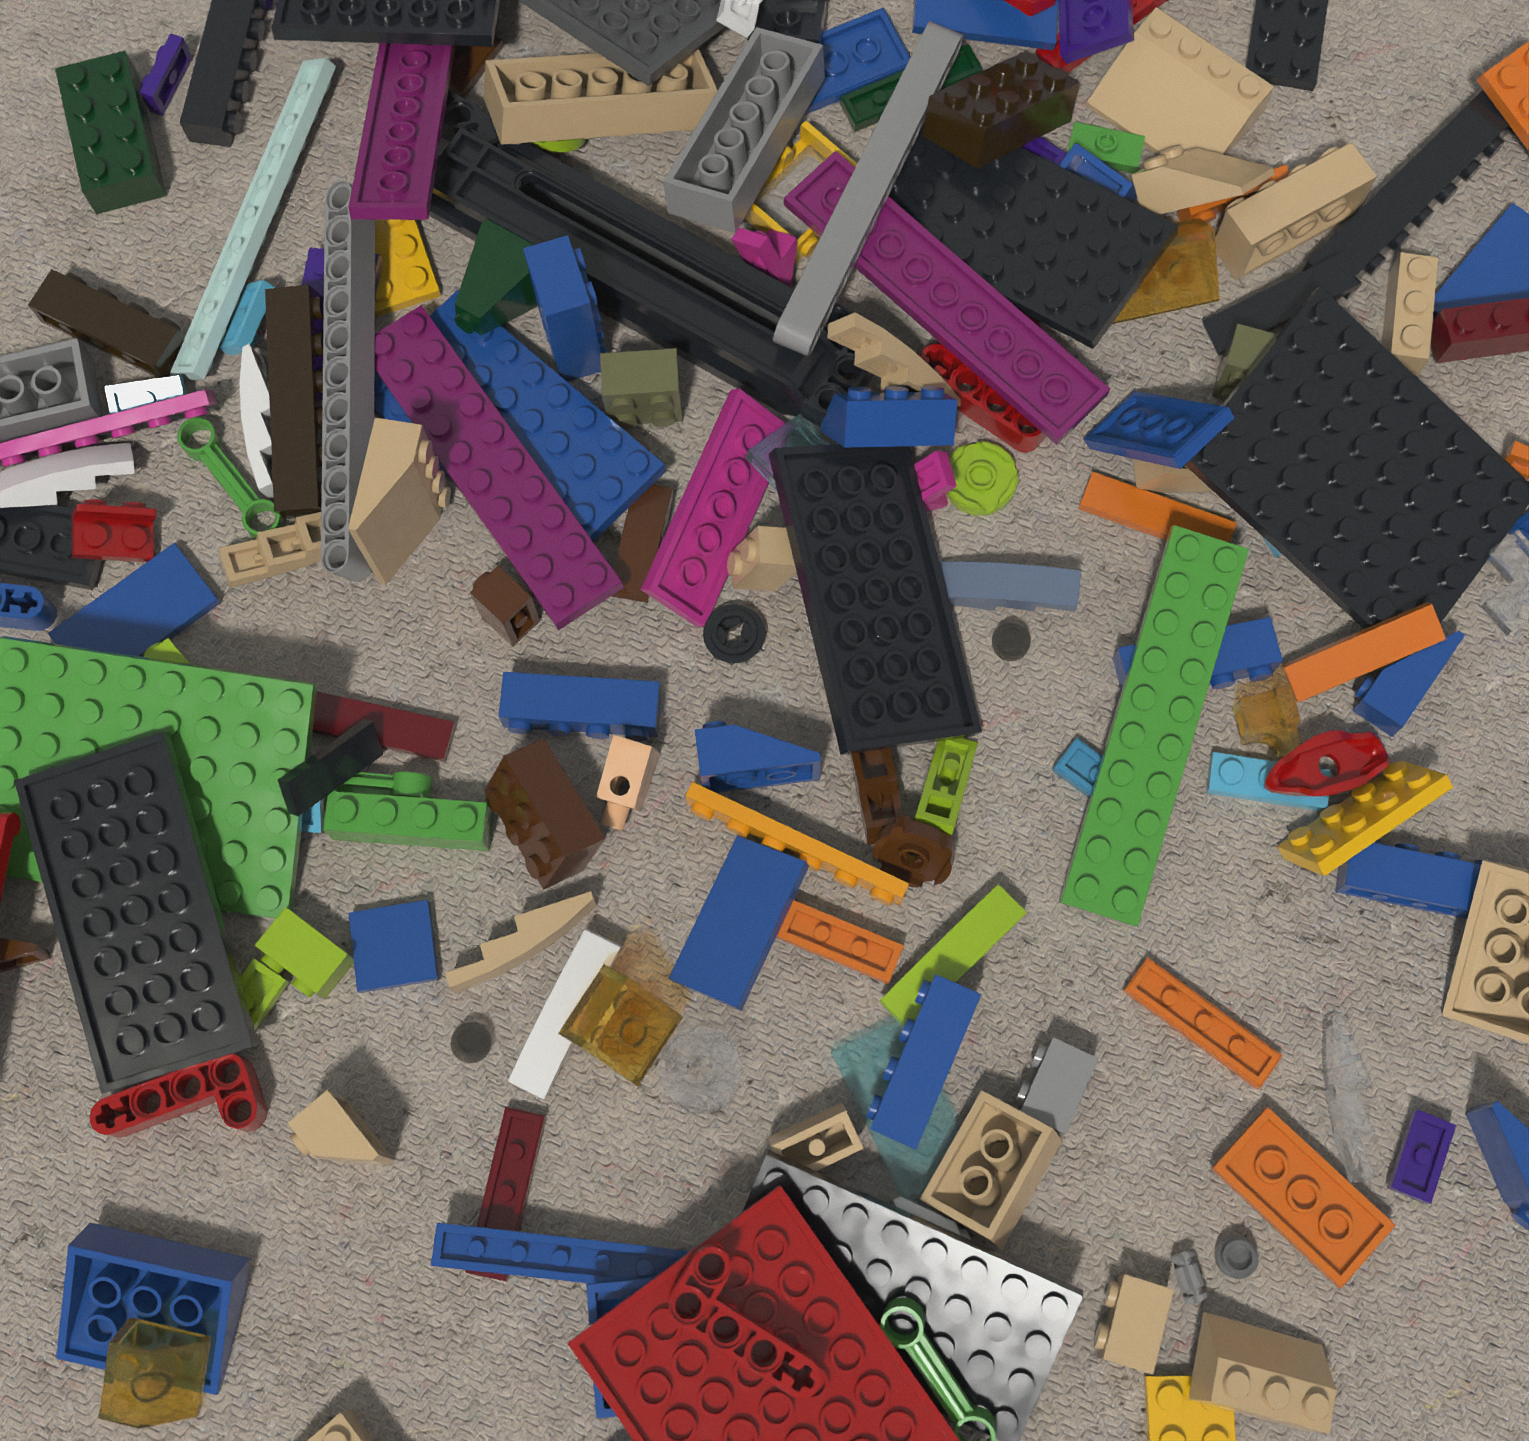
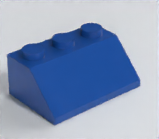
[821,386,957,448]

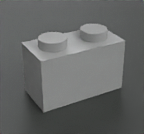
[1013,1037,1099,1137]

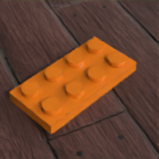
[1210,1107,1396,1288]

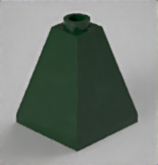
[455,218,538,336]

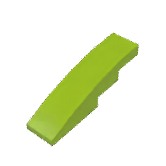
[879,884,1027,1027]

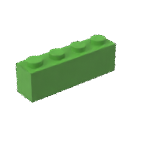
[323,791,493,851]

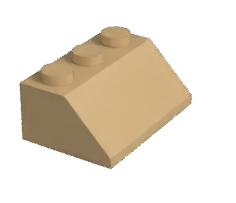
[920,1090,1062,1251]
[1188,1313,1337,1434]

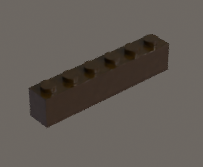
[265,284,324,519]

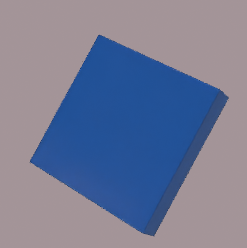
[348,900,439,993]

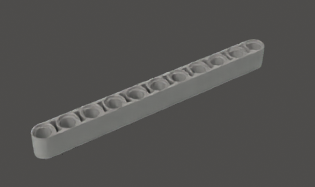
[773,21,964,357]
[321,180,375,582]

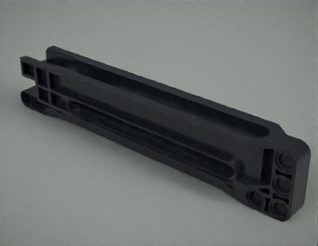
[429,90,874,428]

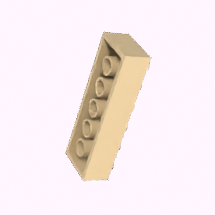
[484,48,718,144]

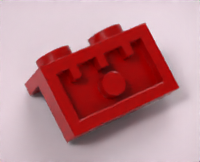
[72,499,157,562]

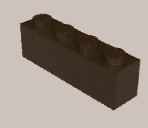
[28,269,184,378]

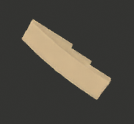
[827,312,961,407]
[218,512,321,588]
[445,891,597,993]

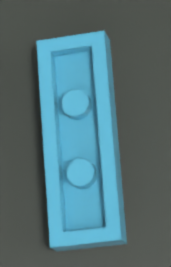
[1206,752,1331,812]

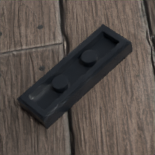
[278,719,383,816]

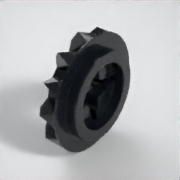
[703,604,765,666]

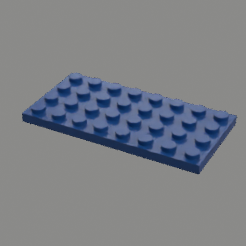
[374,290,666,542]

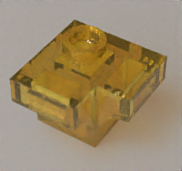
[1232,684,1301,758]

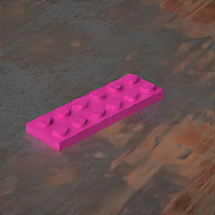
[640,388,792,627]

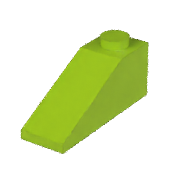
[915,738,978,836]

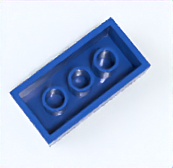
[523,235,607,382]

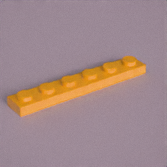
[685,782,909,906]

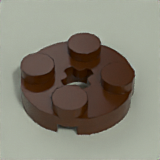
[873,815,955,887]

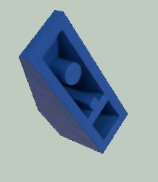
[1352,631,1465,737]

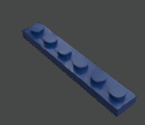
[431,1223,688,1284]

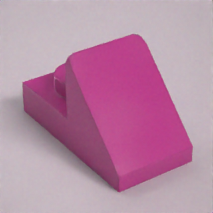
[731,228,797,288]
[914,450,957,512]

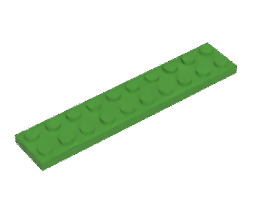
[1059,525,1249,927]

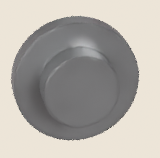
[1215,1236,1259,1279]

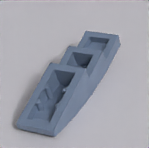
[939,561,1082,612]

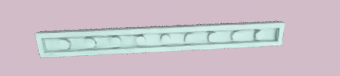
[170,58,336,380]

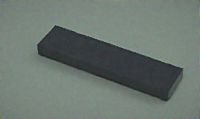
[1202,252,1358,357]

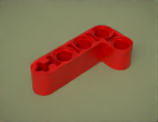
[920,344,1046,452]
[89,1053,267,1138]
[668,1243,822,1399]

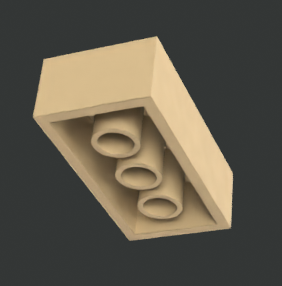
[1212,142,1377,280]

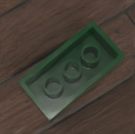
[55,50,167,214]

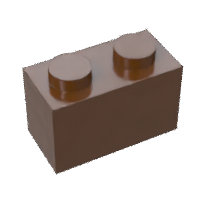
[470,566,540,647]

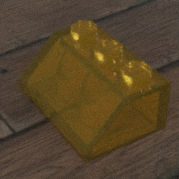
[1112,218,1219,324]

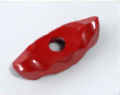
[1264,730,1391,797]

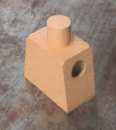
[597,735,661,831]

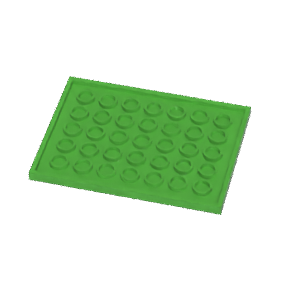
[0,636,318,919]

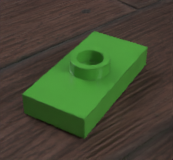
[1067,122,1145,174]

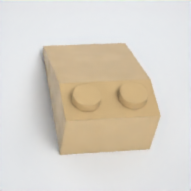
[1131,146,1275,215]

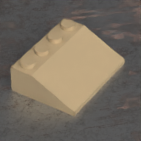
[1086,7,1274,156]
[348,417,451,584]
[1442,860,1529,1044]

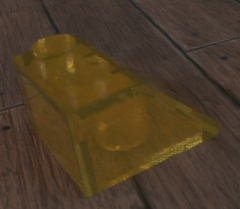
[98,1317,211,1429]

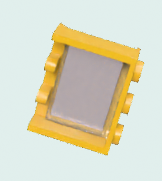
[744,120,857,265]

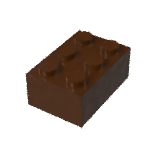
[484,739,605,890]

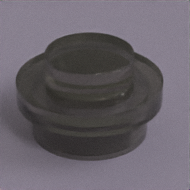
[991,623,1031,661]
[451,1022,492,1064]

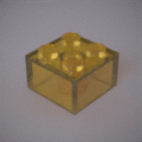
[558,964,683,1087]

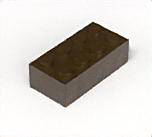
[922,51,1080,169]

